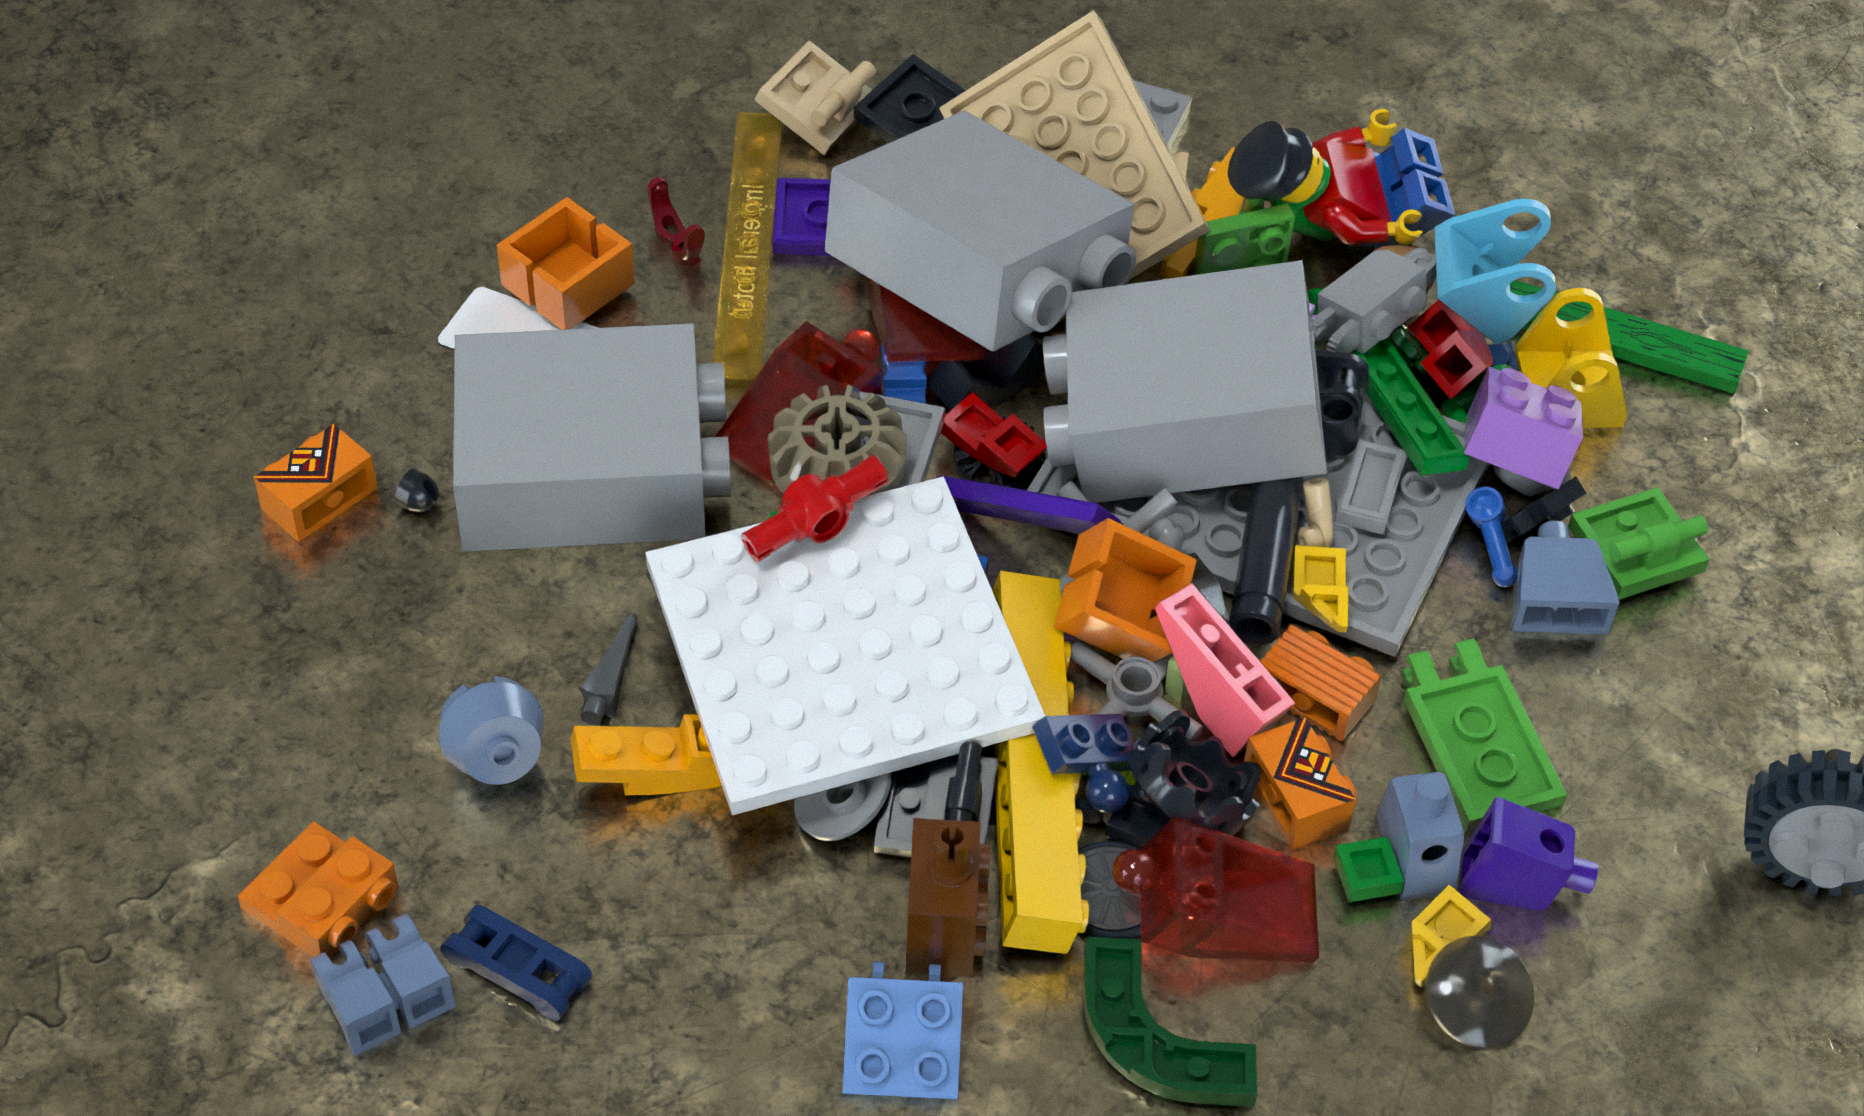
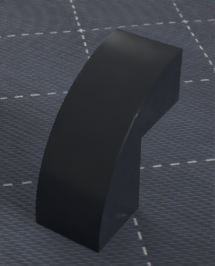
[927,330,1053,411]

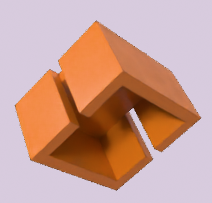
[496,197,635,330]
[1053,518,1197,662]

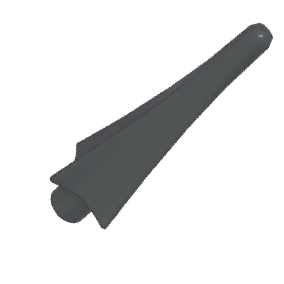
[579,614,638,726]

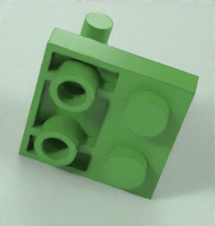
[1193,199,1295,275]
[1568,487,1710,599]

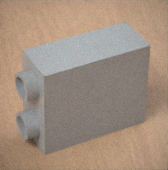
[825,110,1136,352]
[1043,260,1327,503]
[453,323,731,552]

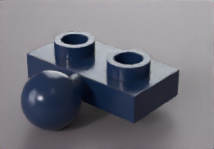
[1032,714,1134,813]

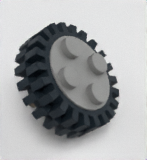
[1744,749,1864,896]

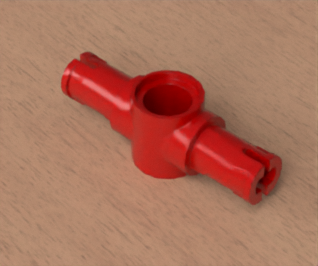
[741,455,889,563]

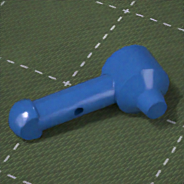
[1465,486,1518,588]

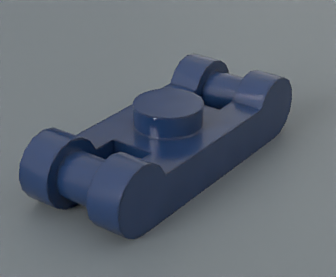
[440,905,593,1021]

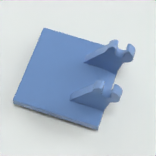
[842,961,963,1099]

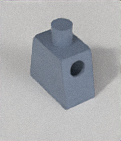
[1511,521,1619,635]
[1376,772,1464,901]

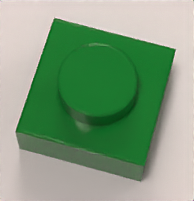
[1333,836,1404,902]

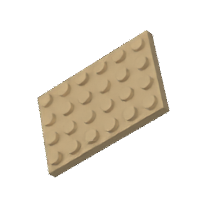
[939,10,1211,323]

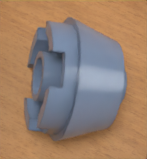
[438,676,545,785]

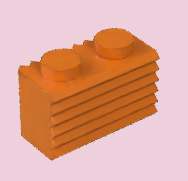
[1260,624,1382,741]

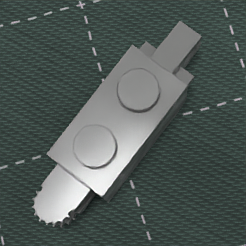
[1312,247,1437,354]

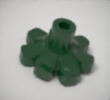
[1391,324,1429,375]

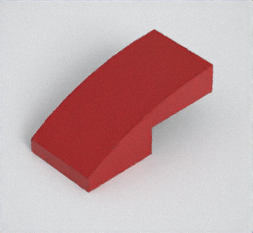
[941,392,1047,478]

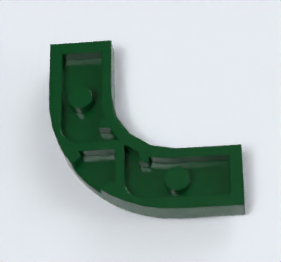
[1083,937,1257,1106]

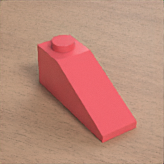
[1155,584,1295,757]

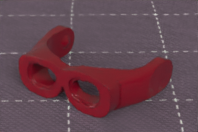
[647,177,705,266]

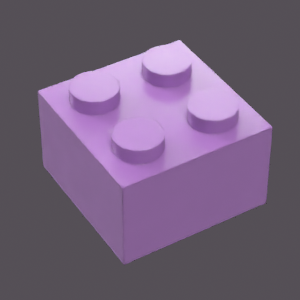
[1464,366,1583,489]

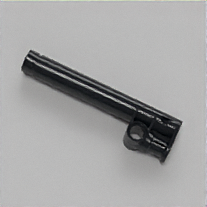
[1228,350,1370,645]

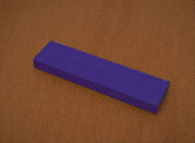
[936,475,1124,534]

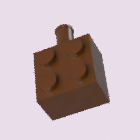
[905,818,991,977]

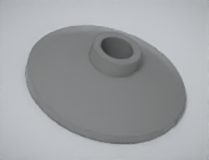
[794,772,891,841]

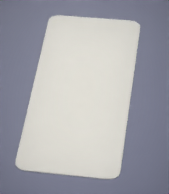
[438,287,598,349]

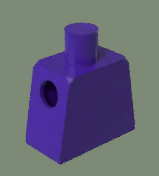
[1458,797,1598,911]

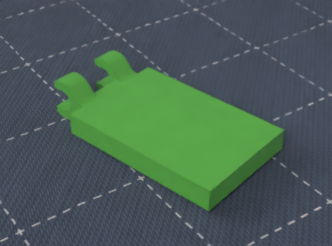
[1401,638,1567,832]

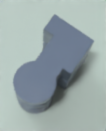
[310,914,456,1056]

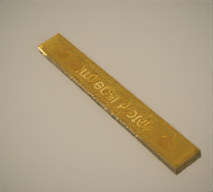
[713,112,782,390]

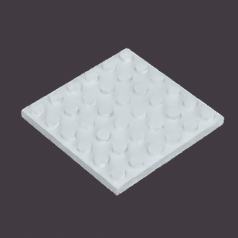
[645,476,1045,815]

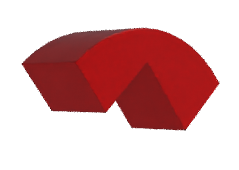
[1408,299,1493,400]

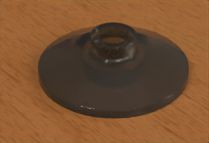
[1425,936,1534,1048]

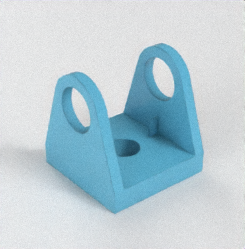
[1435,199,1556,344]

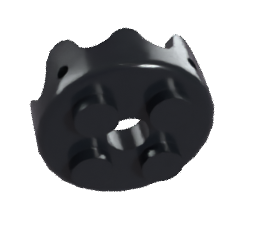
[1129,710,1261,839]

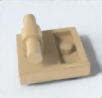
[754,40,876,156]

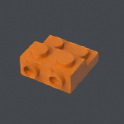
[237,821,399,958]

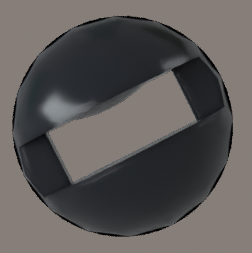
[395,468,439,513]

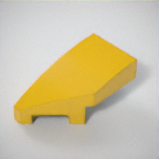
[1292,545,1348,633]
[1412,885,1491,988]

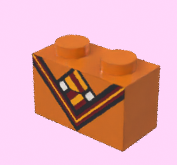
[254,424,378,542]
[1244,717,1357,850]

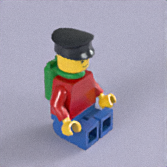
[1227,109,1455,249]

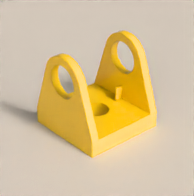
[1514,288,1627,428]

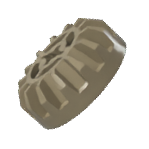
[768,385,907,496]

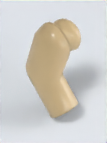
[1297,478,1333,547]

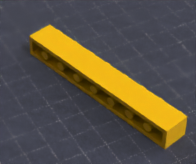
[992,570,1089,954]

